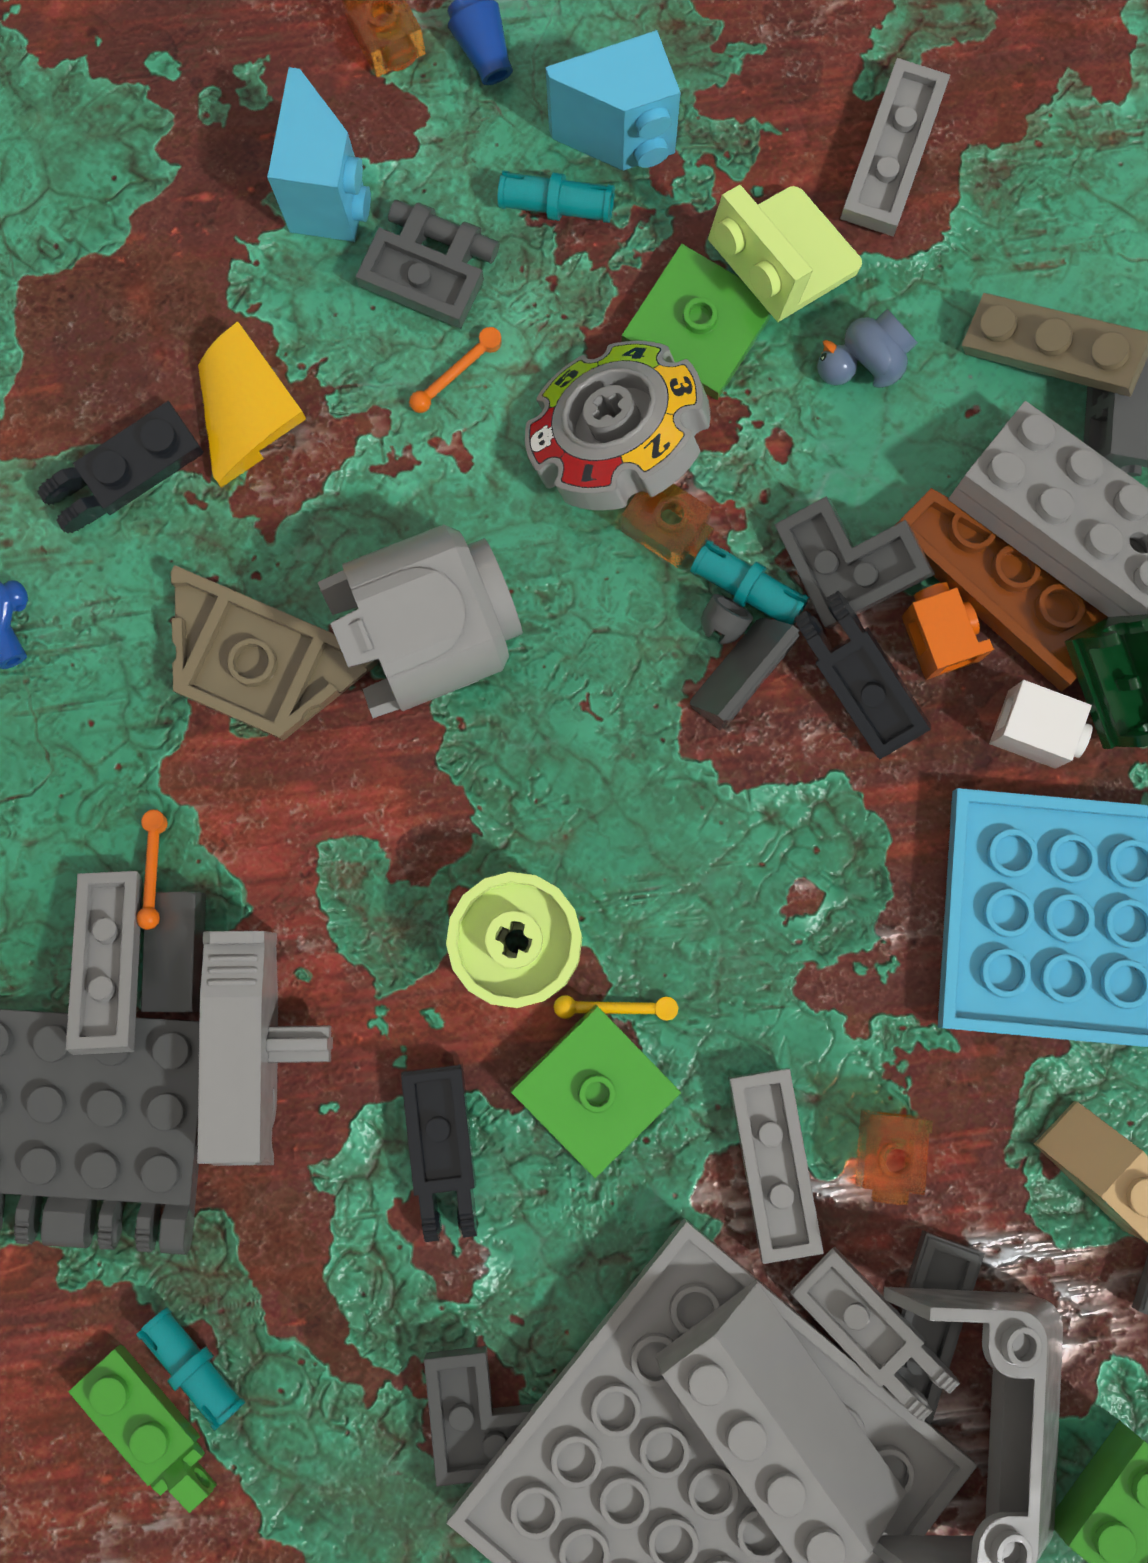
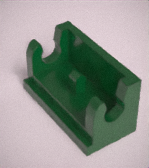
[1064,614,1148,749]

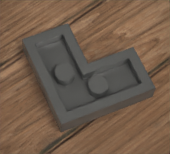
[774,496,935,629]
[424,1346,536,1487]

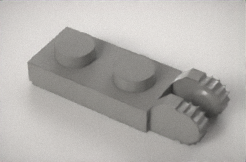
[790,1247,960,1422]

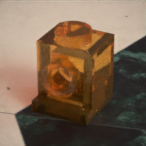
[342,0,426,78]
[621,484,715,568]
[855,1110,933,1205]

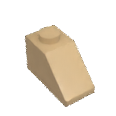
[1034,1101,1148,1242]

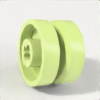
[446,872,583,1008]

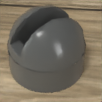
[701,594,753,645]

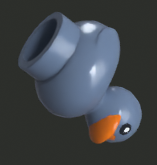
[817,309,918,388]

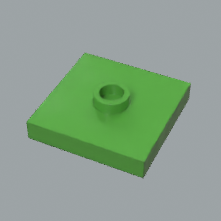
[621,244,772,400]
[510,1004,681,1178]

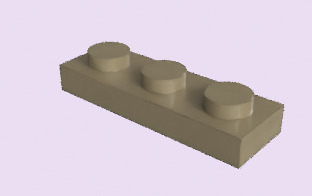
[961,293,1148,397]

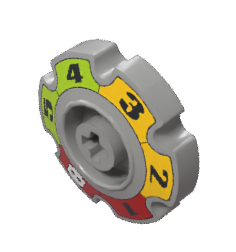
[525,341,711,511]

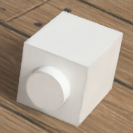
[989,680,1093,769]

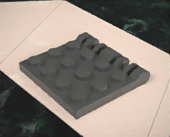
[0,1009,199,1255]

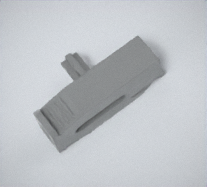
[197,931,333,1166]

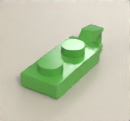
[68,1344,217,1513]

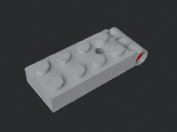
[948,401,1148,617]

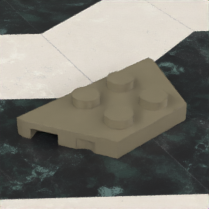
[171,565,379,741]

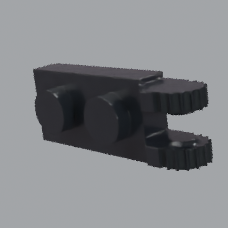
[37,400,204,534]
[795,591,931,760]
[401,1064,477,1242]

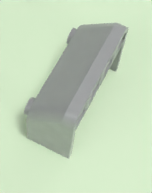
[873,1287,1063,1563]

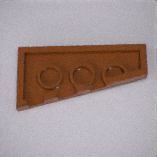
[895,488,1108,692]

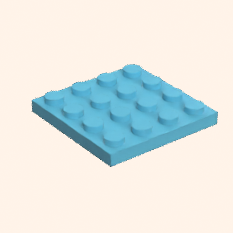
[937,788,1148,1047]

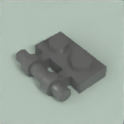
[355,199,500,329]

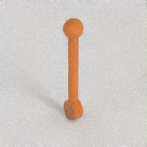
[409,327,502,413]
[136,809,168,930]

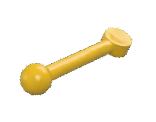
[553,995,679,1021]

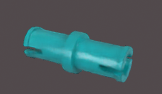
[497,170,615,223]
[690,539,809,625]
[136,1307,246,1431]

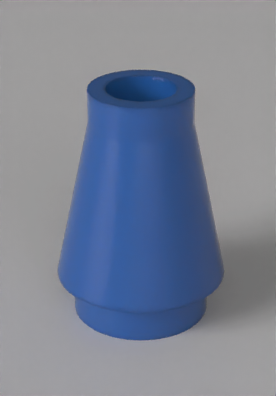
[447,0,513,85]

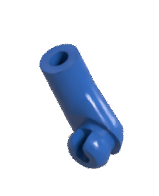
[0,580,28,669]

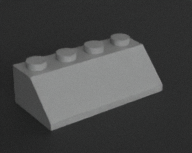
[655,1280,907,1563]

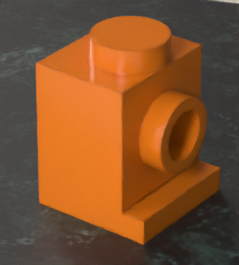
[901,582,994,680]

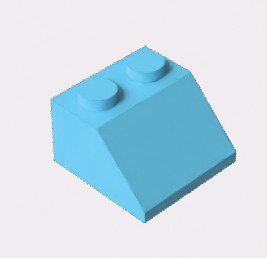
[545,30,681,171]
[267,67,371,242]

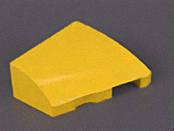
[198,321,306,488]

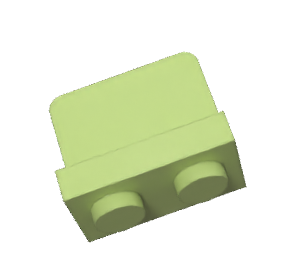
[708,185,862,322]

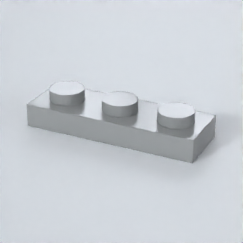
[840,58,950,237]
[66,871,143,1055]
[728,1068,824,1264]

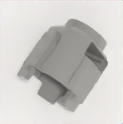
[318,524,523,718]

